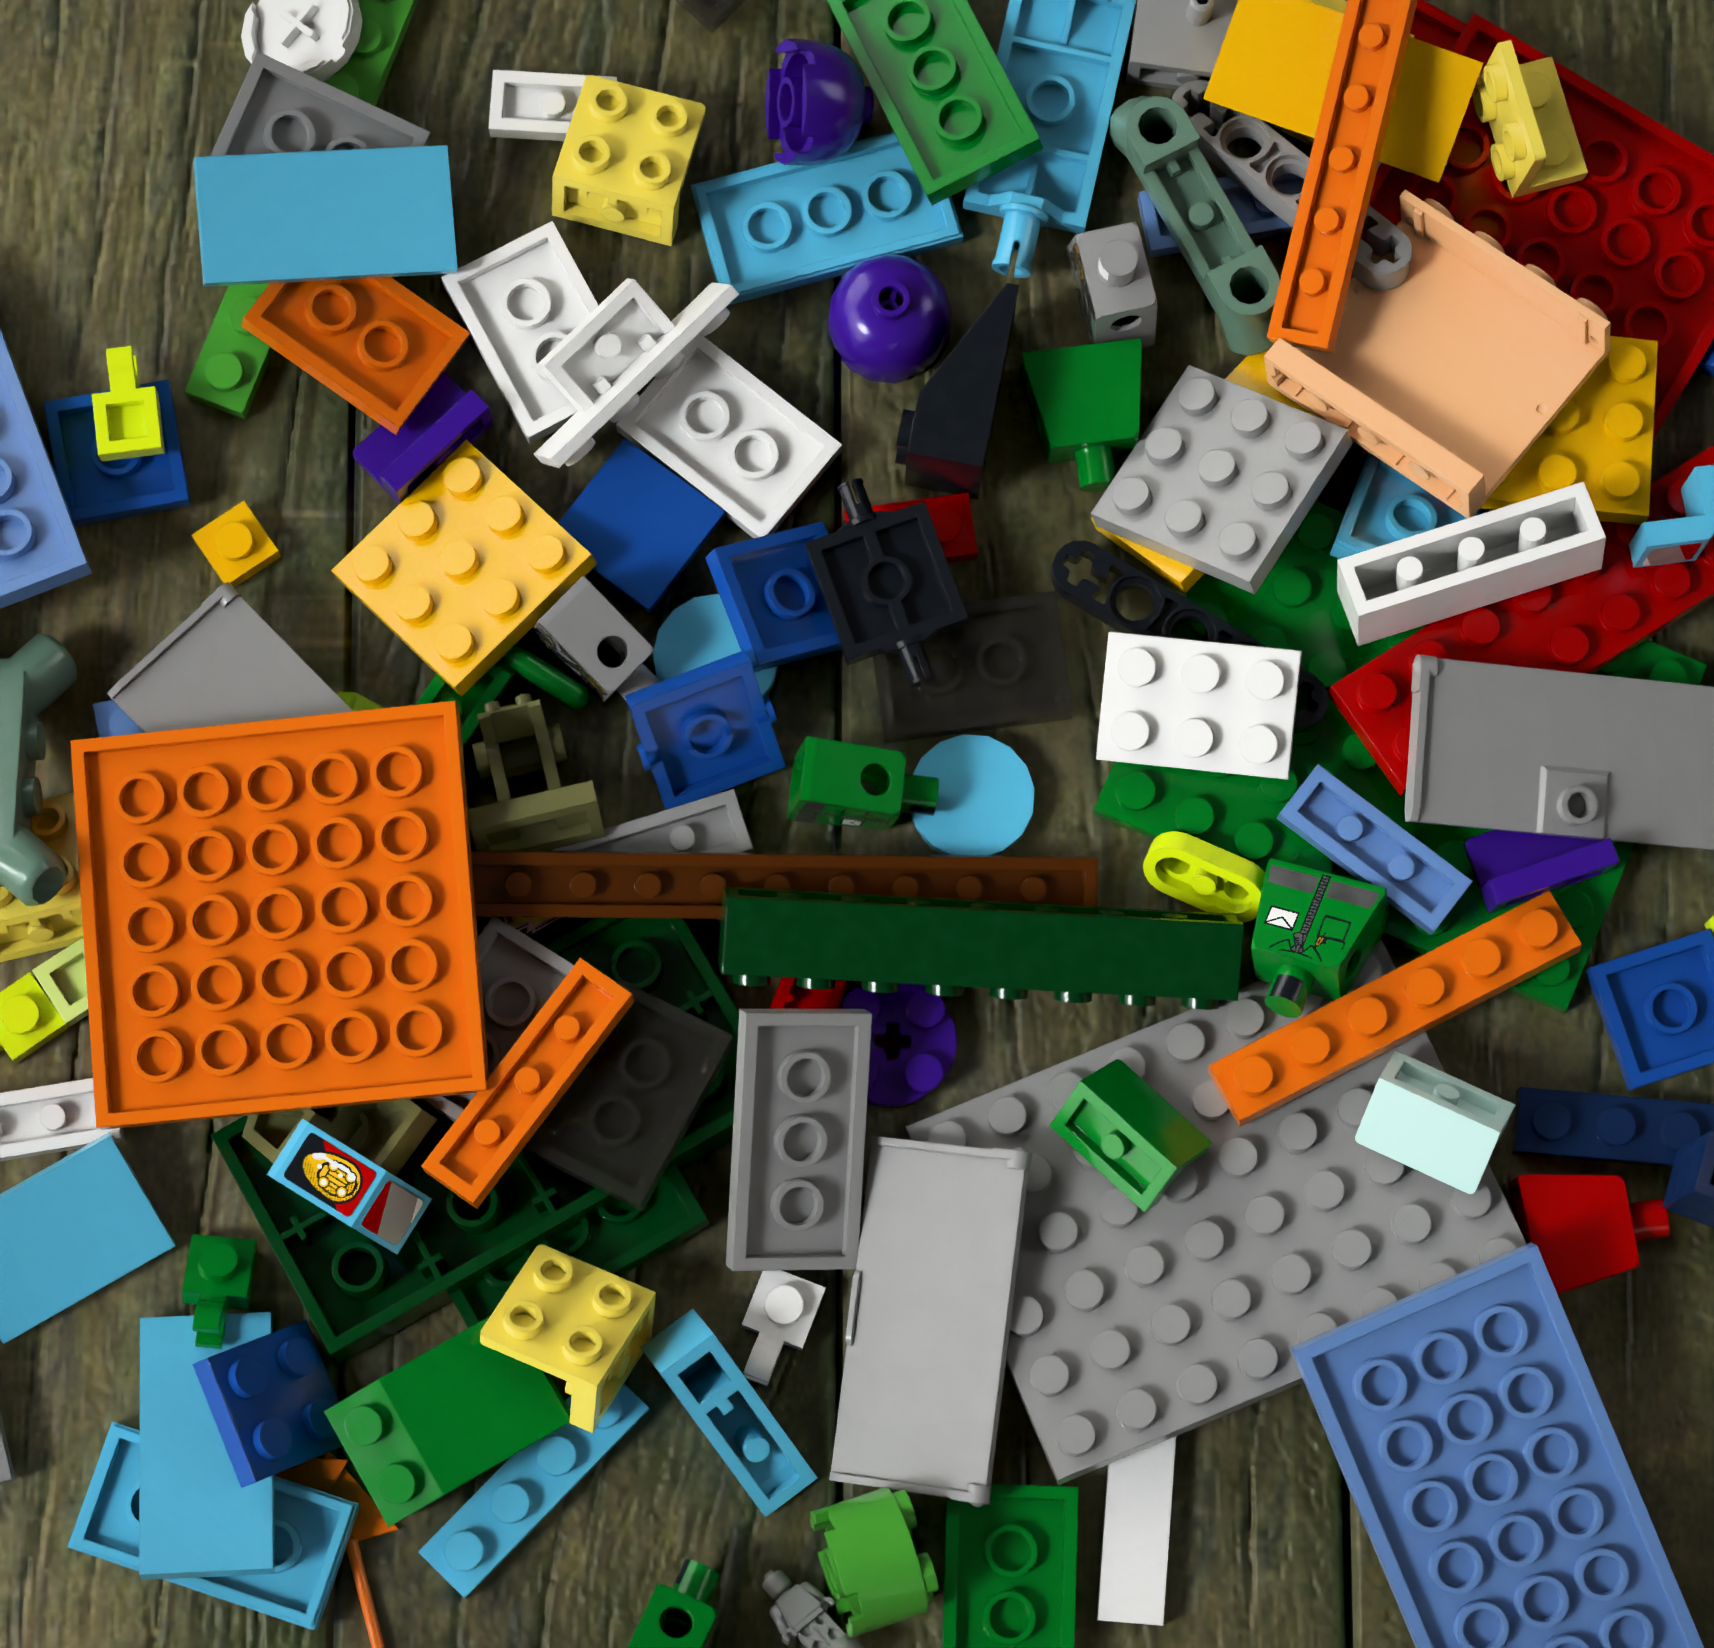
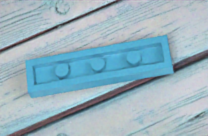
[418,1384,650,1599]

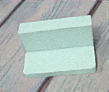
[1355,1051,1515,1194]

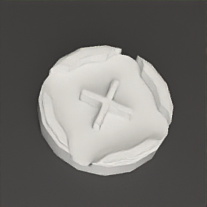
[241,0,363,82]

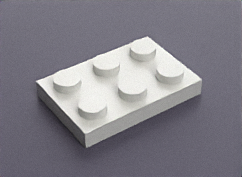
[441,221,599,444]
[616,334,842,538]
[1096,631,1302,780]

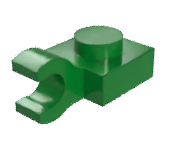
[181,1234,258,1349]

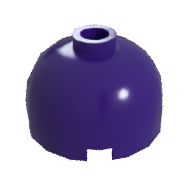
[765,39,874,166]
[828,254,952,384]

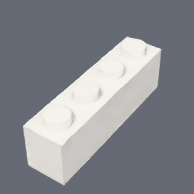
[1337,482,1606,646]

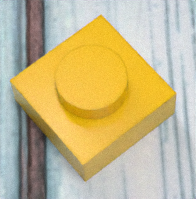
[191,501,281,588]

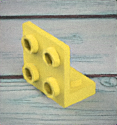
[1473,40,1588,198]
[552,75,706,246]
[0,792,83,963]
[480,1244,656,1433]

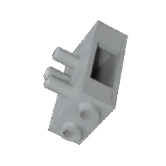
[1125,0,1238,90]

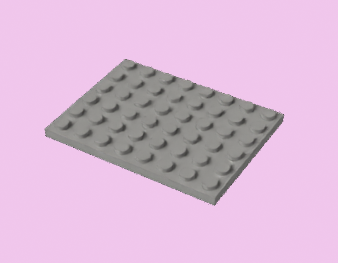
[906,939,1527,1485]

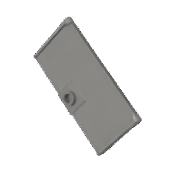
[107,582,353,733]
[1404,654,1714,851]
[829,1136,1032,1507]

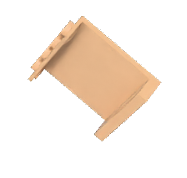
[1264,190,1611,518]

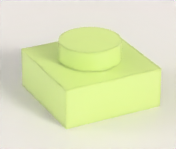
[32,937,89,1027]

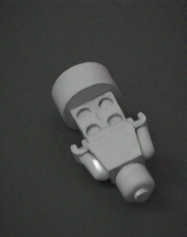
[762,1570,865,1648]

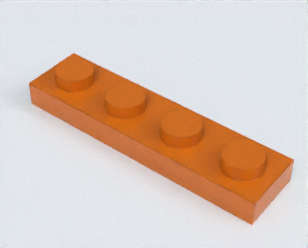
[421,958,635,1209]

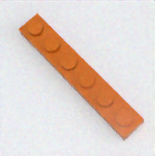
[1266,0,1418,354]
[1208,890,1582,1127]

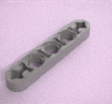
[1172,80,1412,291]

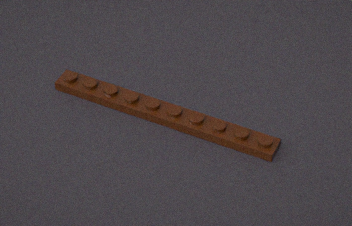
[471,850,1098,919]

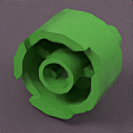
[810,1487,939,1637]

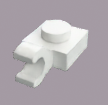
[741,1270,826,1386]

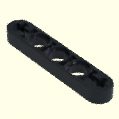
[1051,540,1328,733]

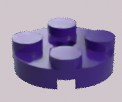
[839,983,957,1108]

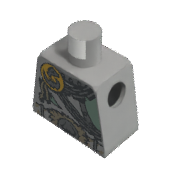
[1066,222,1158,350]
[530,576,661,702]

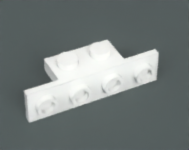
[534,278,739,468]

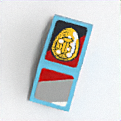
[1629,465,1714,568]
[267,1118,432,1254]

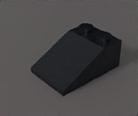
[895,283,1019,499]

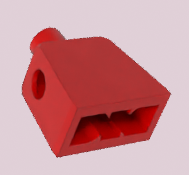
[1508,1174,1670,1296]

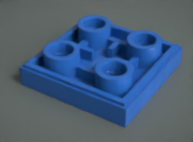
[558,438,726,615]

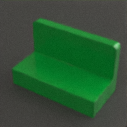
[1049,1059,1212,1212]

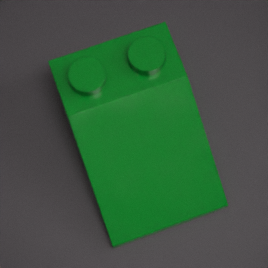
[324,1316,570,1527]

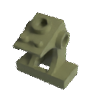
[468,694,606,851]

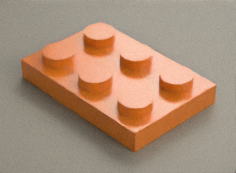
[241,277,470,436]

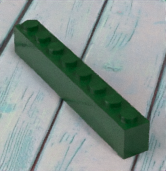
[718,886,1244,1010]

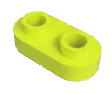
[1143,831,1265,922]

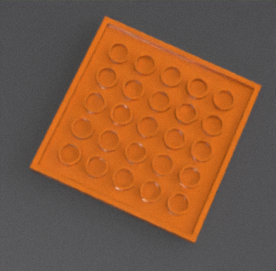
[70,701,489,1130]

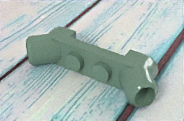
[1108,96,1280,356]
[0,634,77,906]

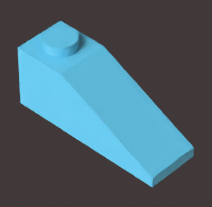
[640,1308,818,1518]

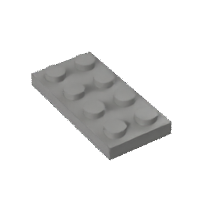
[726,1009,872,1271]

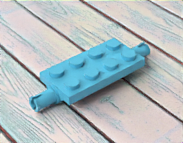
[963,0,1136,278]

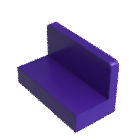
[352,372,494,504]
[1464,830,1620,914]

